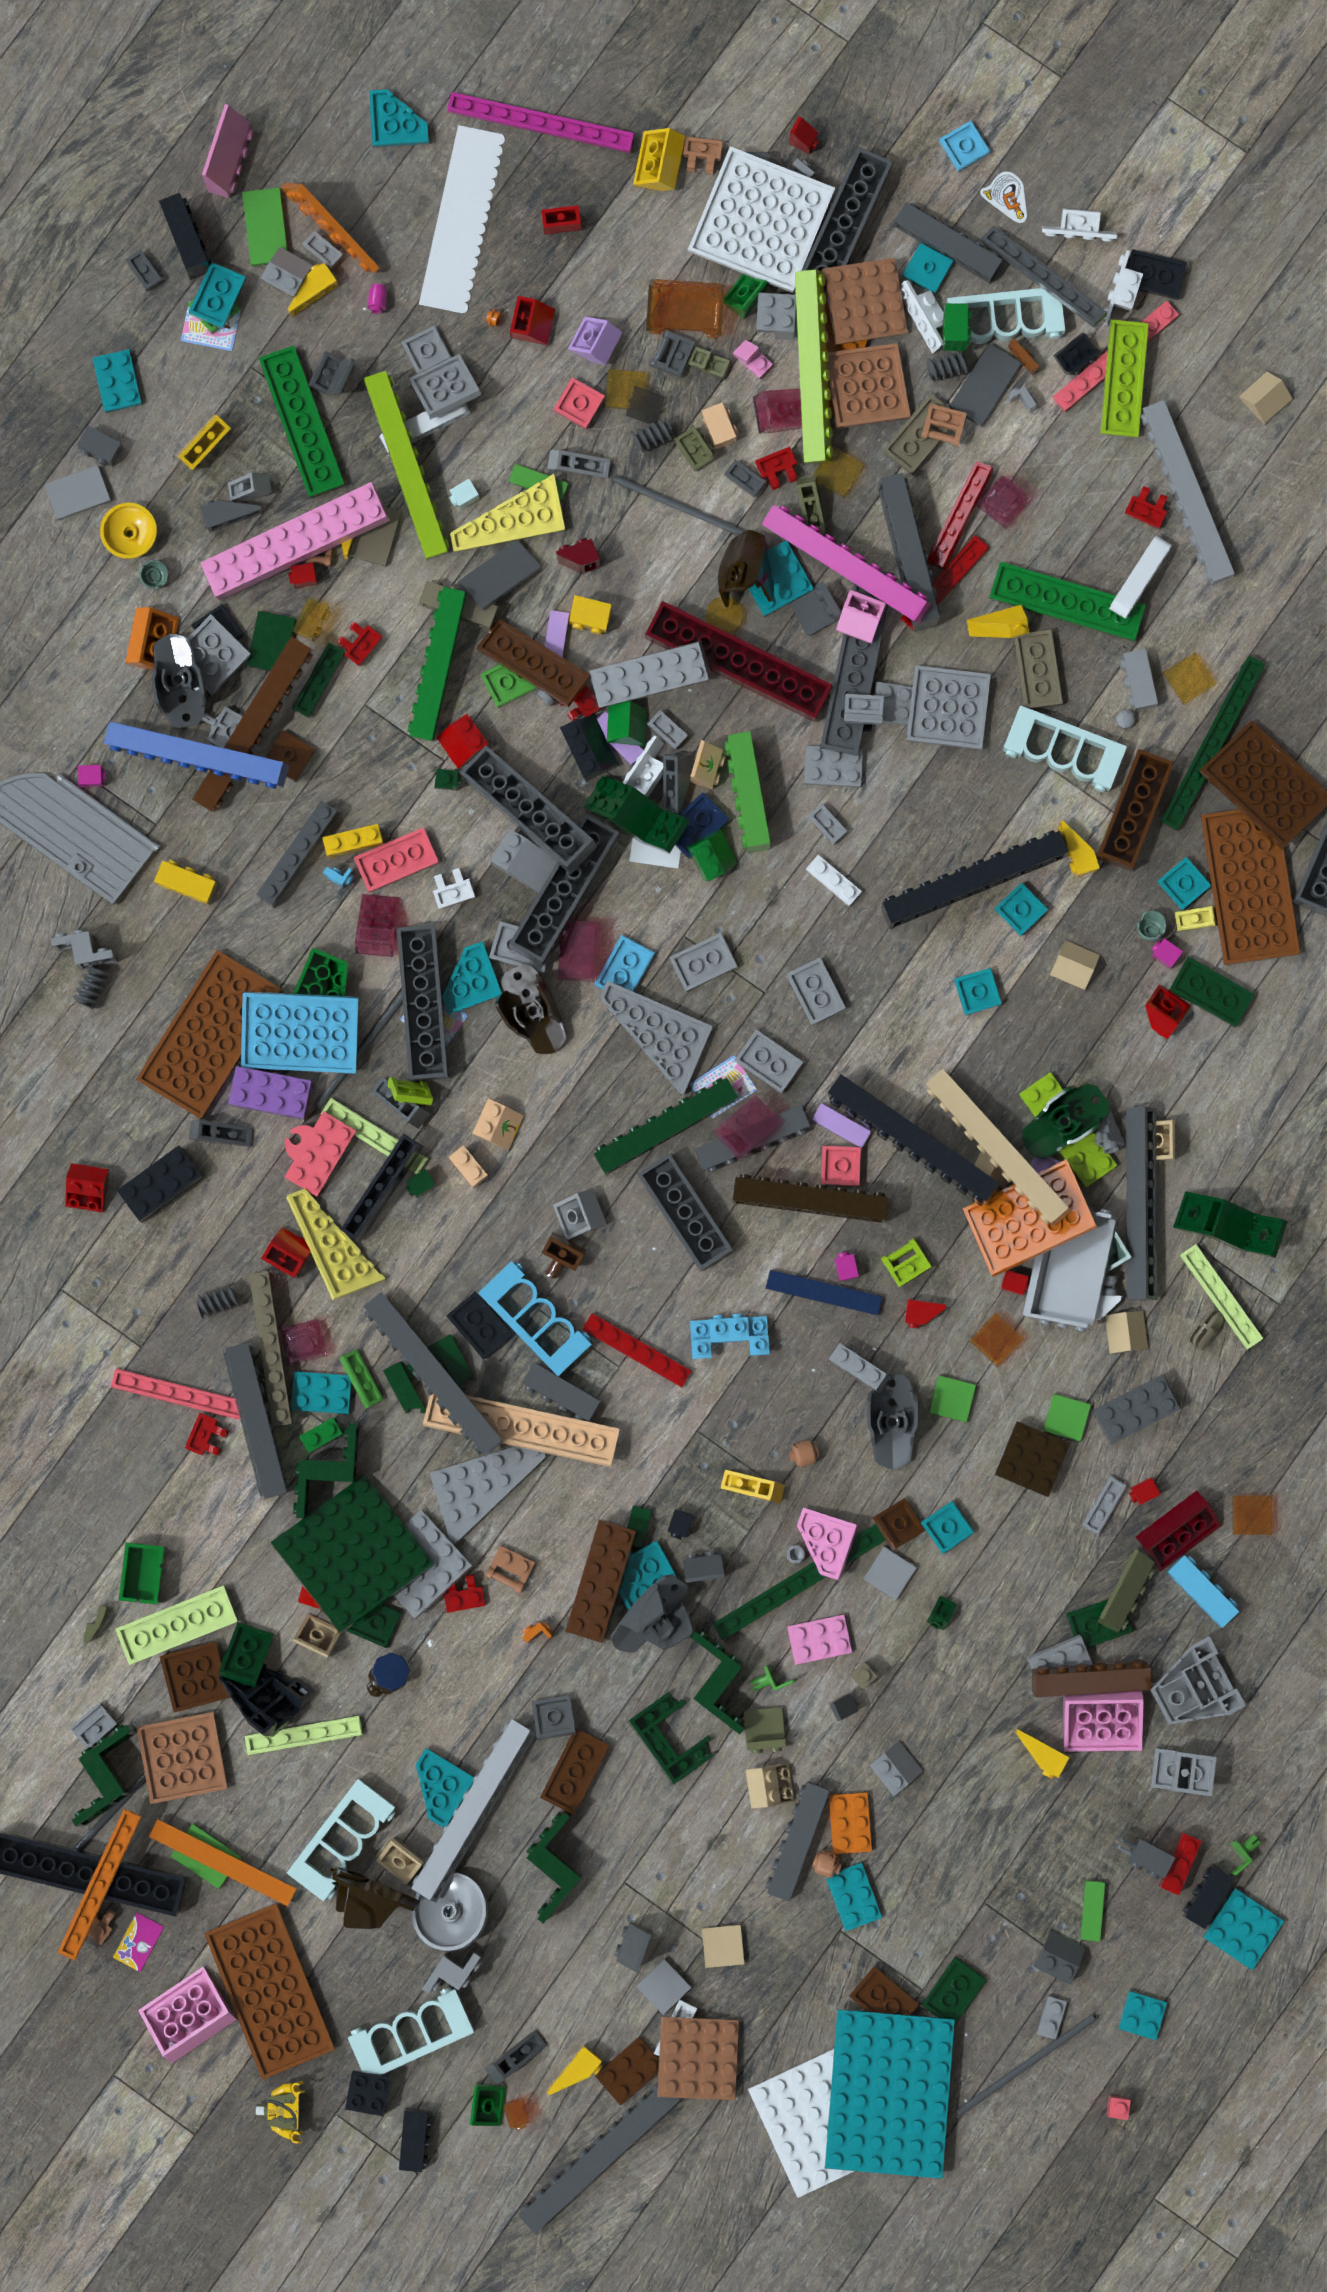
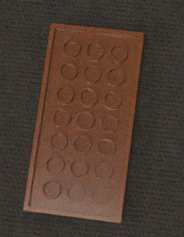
[1200,809,1300,966]
[136,950,282,1120]
[204,1903,335,2080]

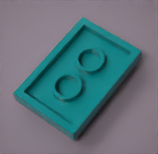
[188,262,246,329]
[92,349,142,413]
[291,1372,352,1414]
[826,1862,882,1931]

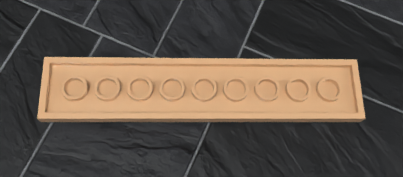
[423,1394,620,1467]

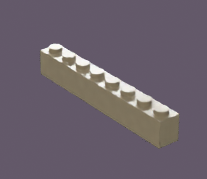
[249,1271,293,1427]

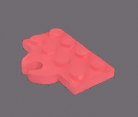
[284,1111,357,1197]

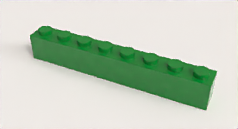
[408,587,467,742]

